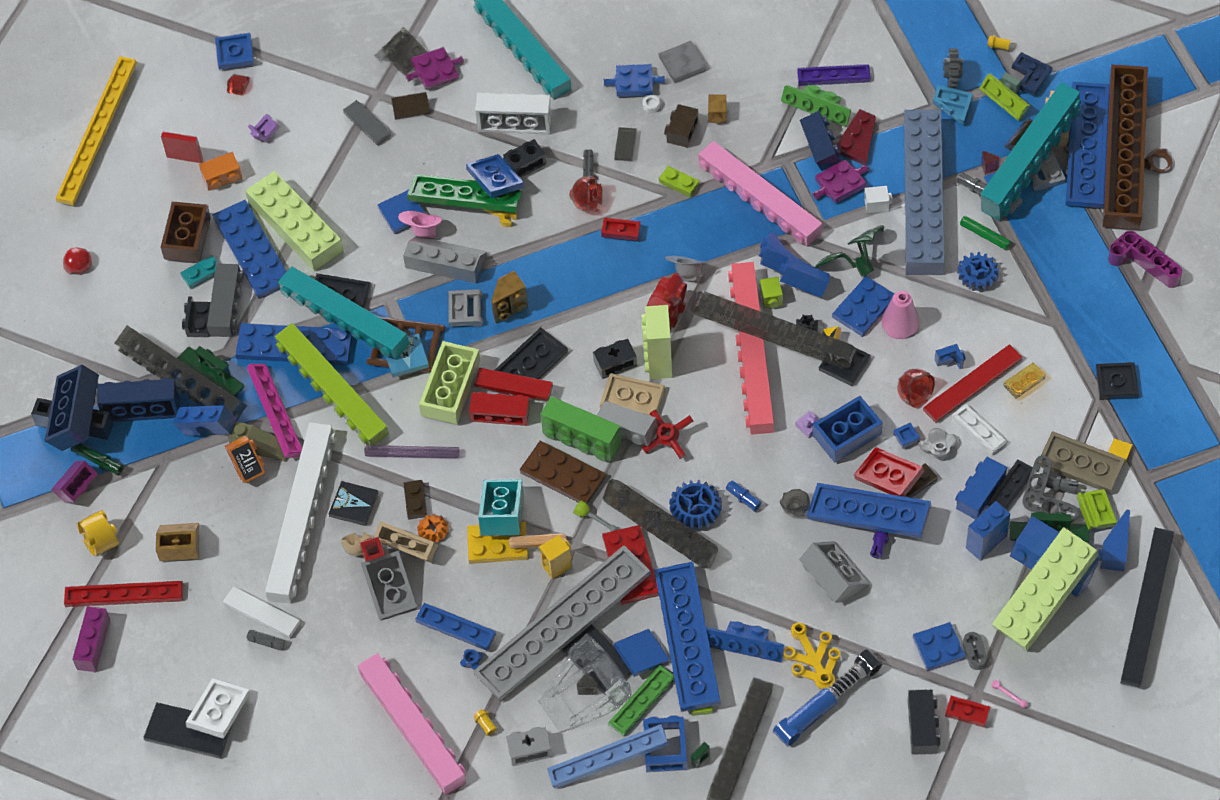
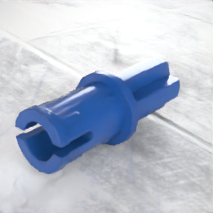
[726,481,762,512]

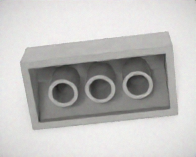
[403,236,487,283]

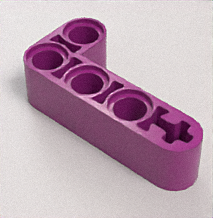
[1108,231,1182,288]

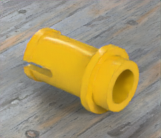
[987,35,1011,51]
[474,709,497,736]

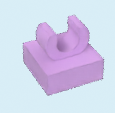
[795,411,819,438]

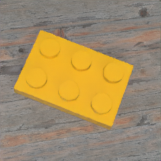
[467,521,528,564]

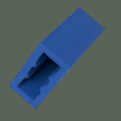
[966,501,1011,560]

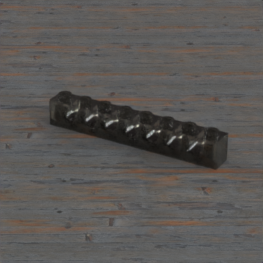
[114,325,247,421]

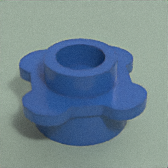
[460,649,483,670]

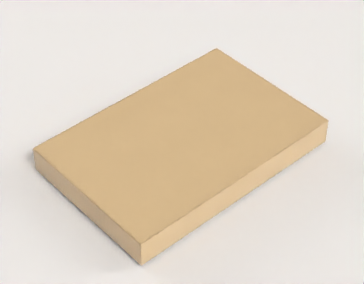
[600,373,665,416]

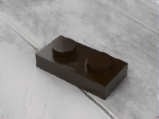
[905,463,938,498]
[403,480,427,520]

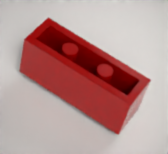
[469,392,530,426]

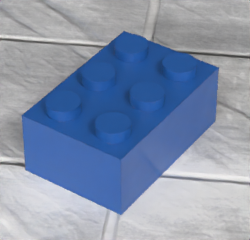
[812,396,883,463]

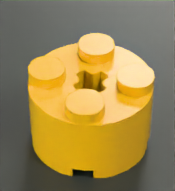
[77,510,119,557]

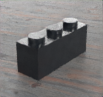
[907,689,940,755]

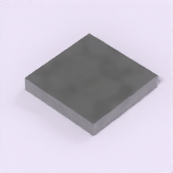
[659,41,707,83]

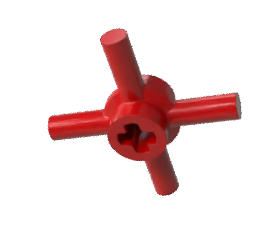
[642,410,694,459]

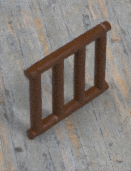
[366,317,445,373]

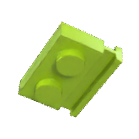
[1076,489,1117,530]

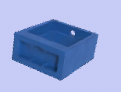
[643,715,687,773]

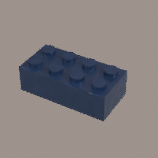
[45,365,99,451]
[97,378,180,422]

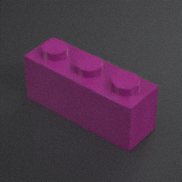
[72,606,110,672]

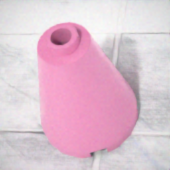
[882,291,920,339]

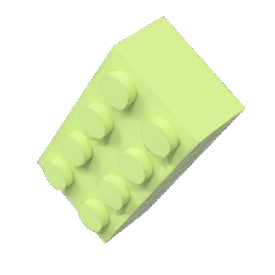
[641,305,672,379]
[419,341,481,424]

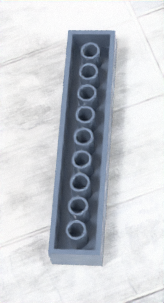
[904,110,944,275]

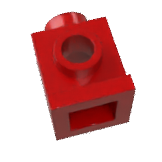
[360,536,385,562]

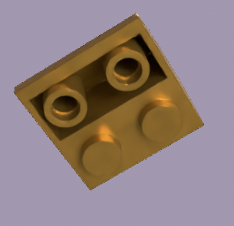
[491,270,528,323]
[156,523,199,561]

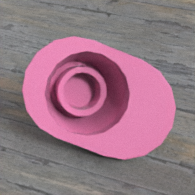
[398,211,442,238]

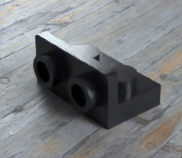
[182,296,211,337]

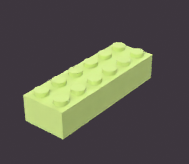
[245,171,343,272]
[992,527,1099,651]

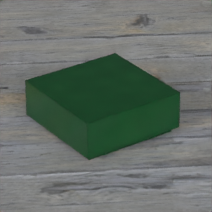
[691,741,710,768]

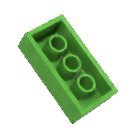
[540,396,621,463]

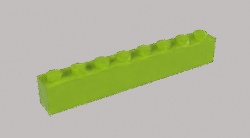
[275,323,389,448]

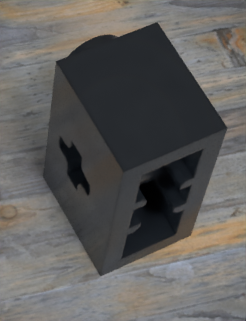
[593,338,637,379]

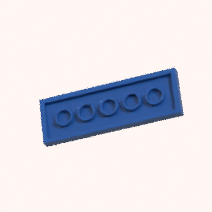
[212,200,287,299]
[235,323,353,365]
[807,483,932,538]

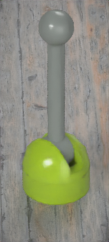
[573,500,617,532]

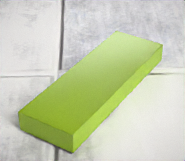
[979,74,1030,121]

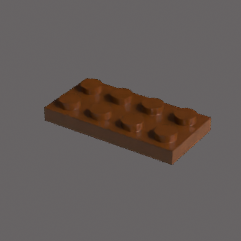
[520,440,606,504]

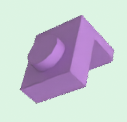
[247,114,280,142]

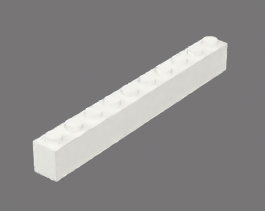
[265,422,336,604]

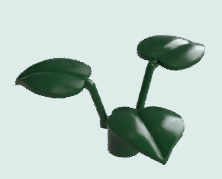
[815,225,885,276]

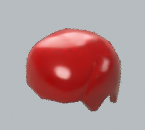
[63,247,92,275]

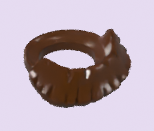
[1144,148,1172,173]

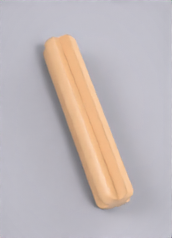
[509,533,566,548]

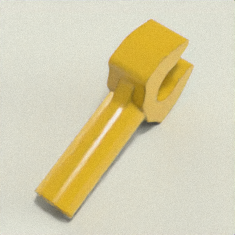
[484,209,517,227]

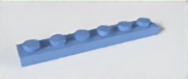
[547,724,669,789]

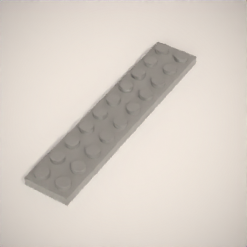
[473,546,651,701]

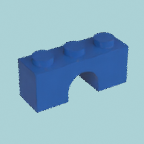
[173,405,237,436]

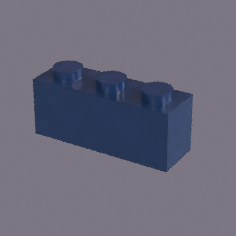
[800,110,841,171]

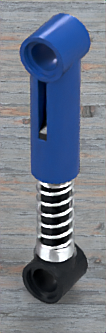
[773,649,883,747]

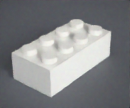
[475,92,552,134]

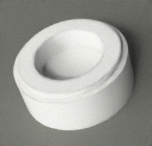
[642,95,661,113]

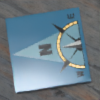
[386,333,429,378]

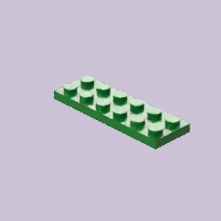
[407,174,523,213]

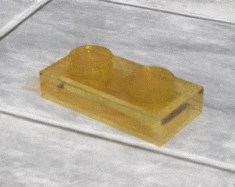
[1003,362,1046,399]

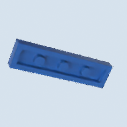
[415,603,496,651]

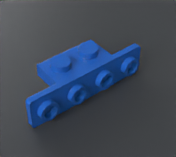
[706,621,785,662]

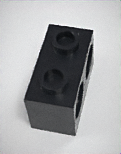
[503,139,547,178]

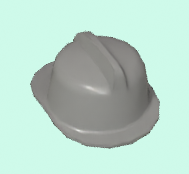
[665,256,706,281]

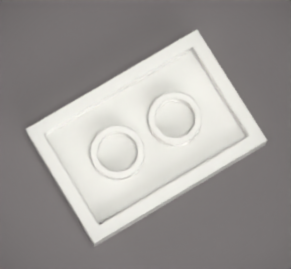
[186,678,249,738]

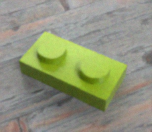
[658,166,700,197]

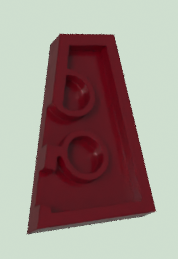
[837,109,876,165]

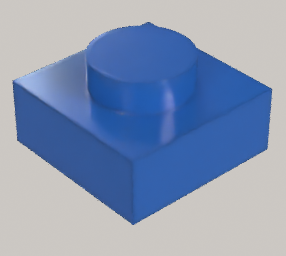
[893,422,920,449]

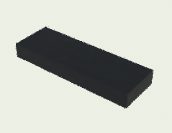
[987,459,1033,510]

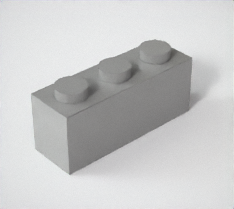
[597,401,658,446]

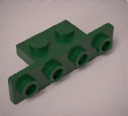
[177,346,244,399]
[1009,511,1089,544]

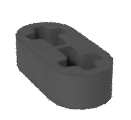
[963,632,987,670]

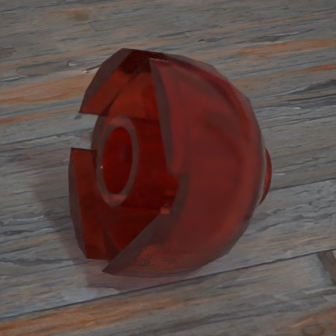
[570,175,603,213]
[897,368,935,408]

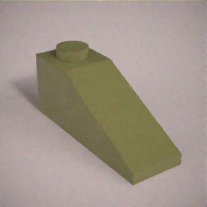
[228,421,286,462]

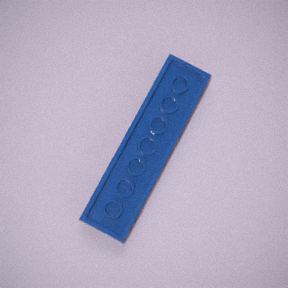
[1065,82,1109,208]
[654,561,721,712]

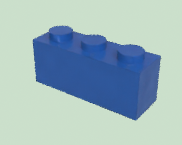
[955,456,1007,519]

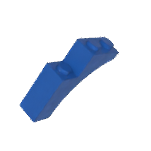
[759,232,830,298]

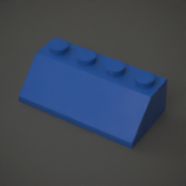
[1010,516,1101,597]

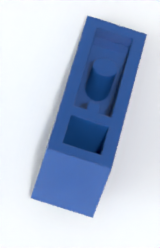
[1098,509,1130,571]

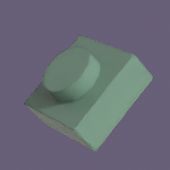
[1001,72,1021,94]

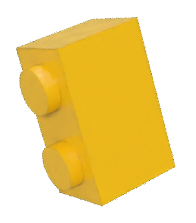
[539,535,573,579]

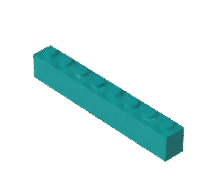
[473,0,572,100]
[278,266,410,360]

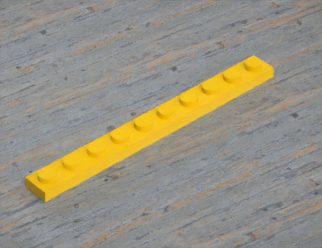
[56,56,137,206]

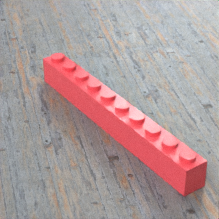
[728,262,774,435]

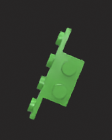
[781,85,851,126]

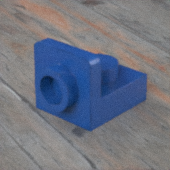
[934,344,966,369]

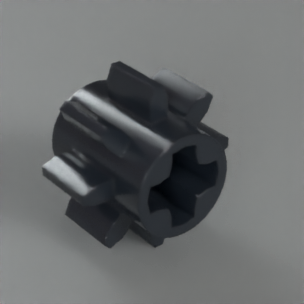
[796,314,818,338]

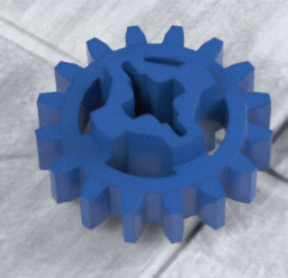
[957,252,999,291]

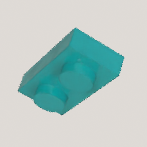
[180,255,218,289]

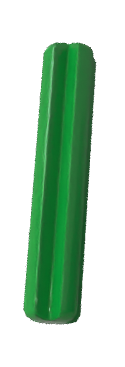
[960,216,1011,250]

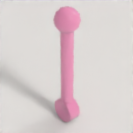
[992,680,1028,708]

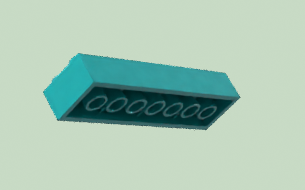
[980,82,1081,221]

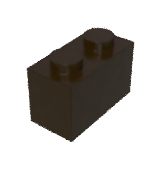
[664,104,699,148]

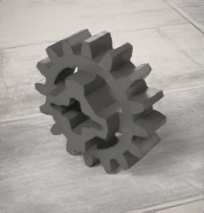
[943,48,963,88]

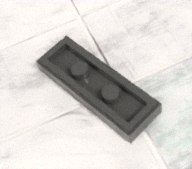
[343,100,391,145]

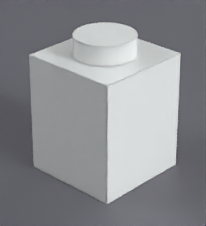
[864,186,892,214]

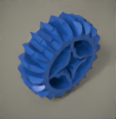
[669,479,722,531]

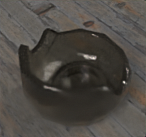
[779,489,810,517]

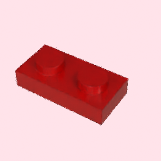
[601,217,641,241]
[945,695,990,728]

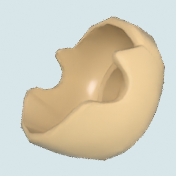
[341,532,372,556]

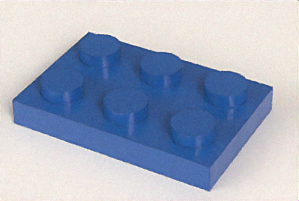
[466,154,524,198]
[832,276,894,337]

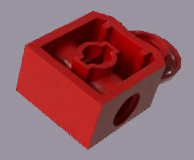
[647,272,687,330]

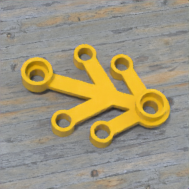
[783,622,840,690]

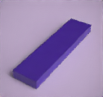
[797,64,871,86]

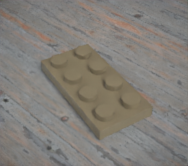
[1038,431,1125,494]

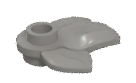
[918,428,957,460]

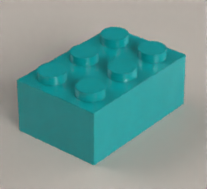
[478,479,524,536]

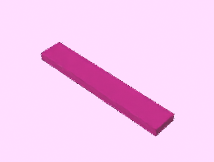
[247,364,302,458]

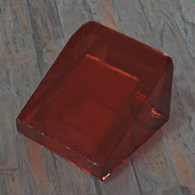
[227,74,250,95]

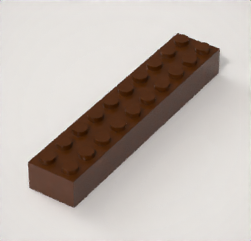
[1102,64,1148,230]

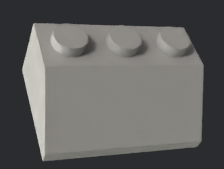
[799,541,871,602]

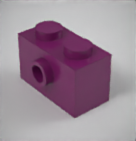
[51,461,98,502]

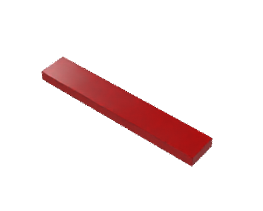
[923,344,1022,423]
[64,581,184,607]

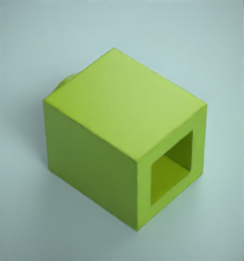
[760,276,783,308]

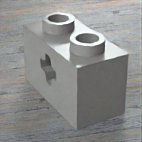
[506,727,552,766]

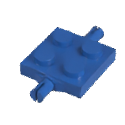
[604,64,665,97]

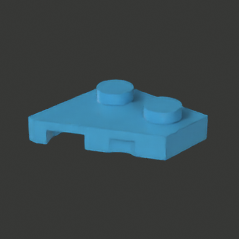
[933,85,973,125]

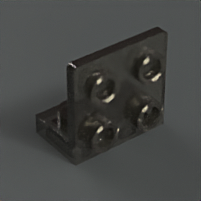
[374,27,428,76]

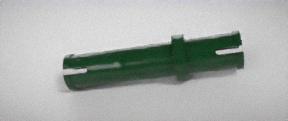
[70,443,124,476]

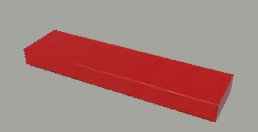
[474,367,553,401]

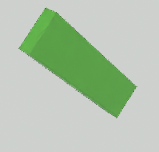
[608,665,675,737]

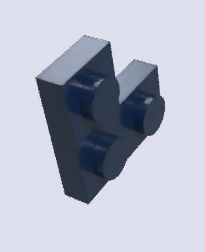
[1012,52,1053,96]

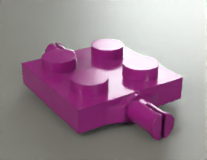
[405,47,464,90]
[812,159,869,204]

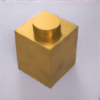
[708,94,727,124]

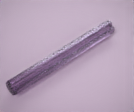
[364,445,460,458]

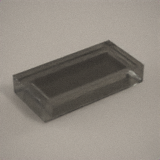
[614,127,637,162]

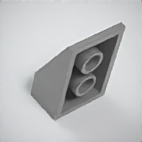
[361,550,417,620]

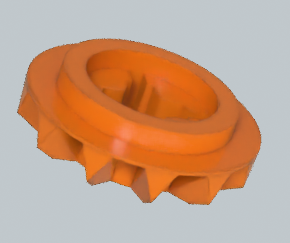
[417,514,449,543]

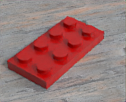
[602,525,659,605]

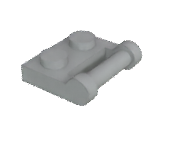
[1031,150,1066,191]
[449,289,483,327]

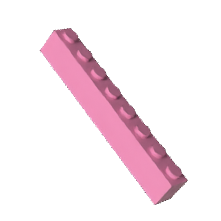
[698,141,822,247]
[357,653,467,796]

